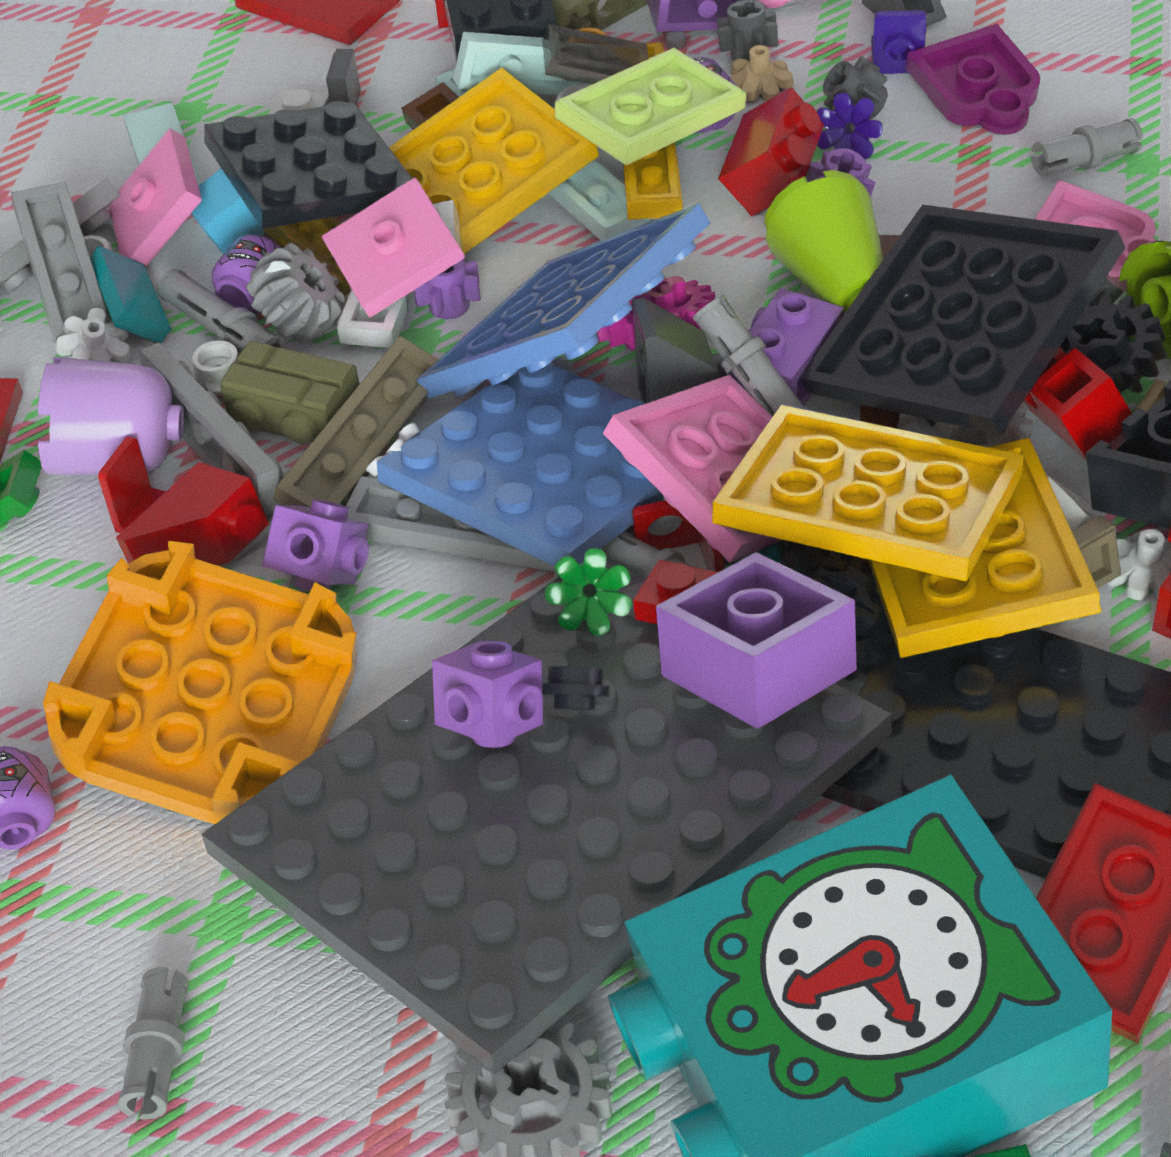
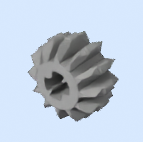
[246,243,345,343]

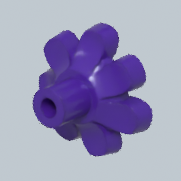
[817,93,883,159]

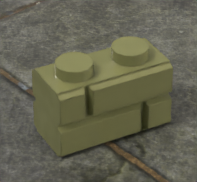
[220,341,360,444]

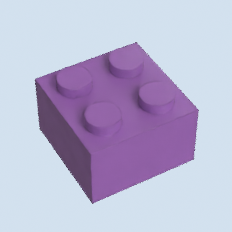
[656,552,857,729]

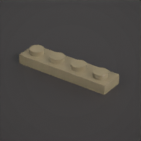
[273,336,439,508]

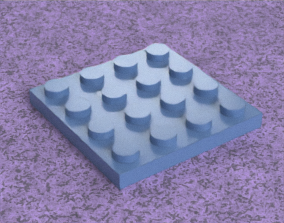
[416,203,711,399]
[377,363,665,567]

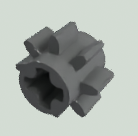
[717,0,779,61]
[823,56,888,125]

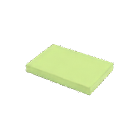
[555,48,746,165]

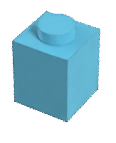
[191,169,270,254]

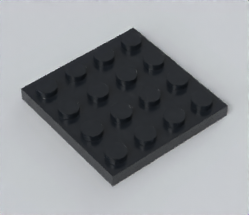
[799,204,1126,435]

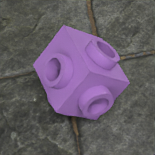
[262,499,369,591]
[432,641,543,748]

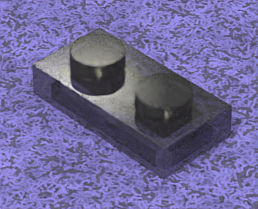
[542,24,649,84]

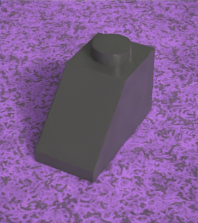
[632,297,727,404]

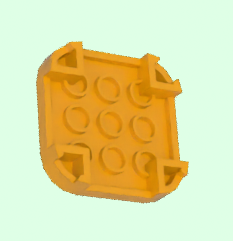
[43,541,357,824]

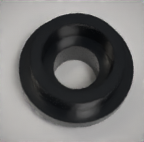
[542,666,610,710]

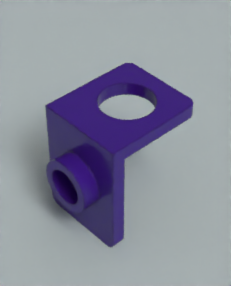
[871,10,926,74]

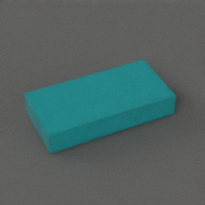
[90,245,171,343]

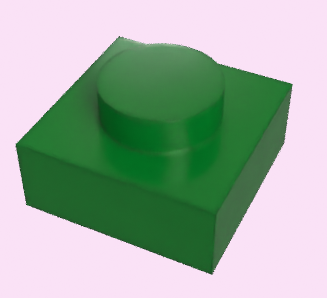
[0,450,42,526]

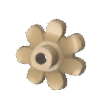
[730,45,794,102]

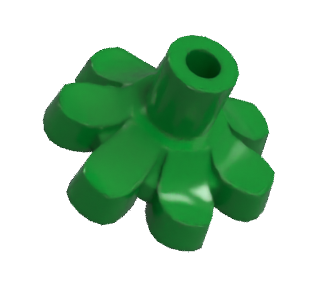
[545,548,632,636]

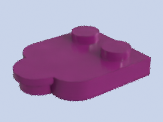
[906,24,1040,135]

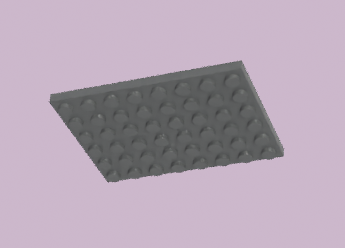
[202,557,892,1074]

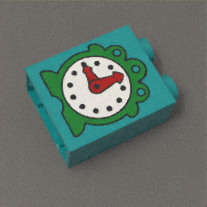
[608,775,1112,1157]

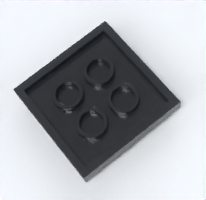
[204,101,412,229]

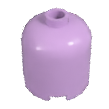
[38,357,184,475]

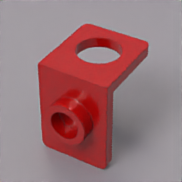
[98,436,166,533]
[631,500,726,572]

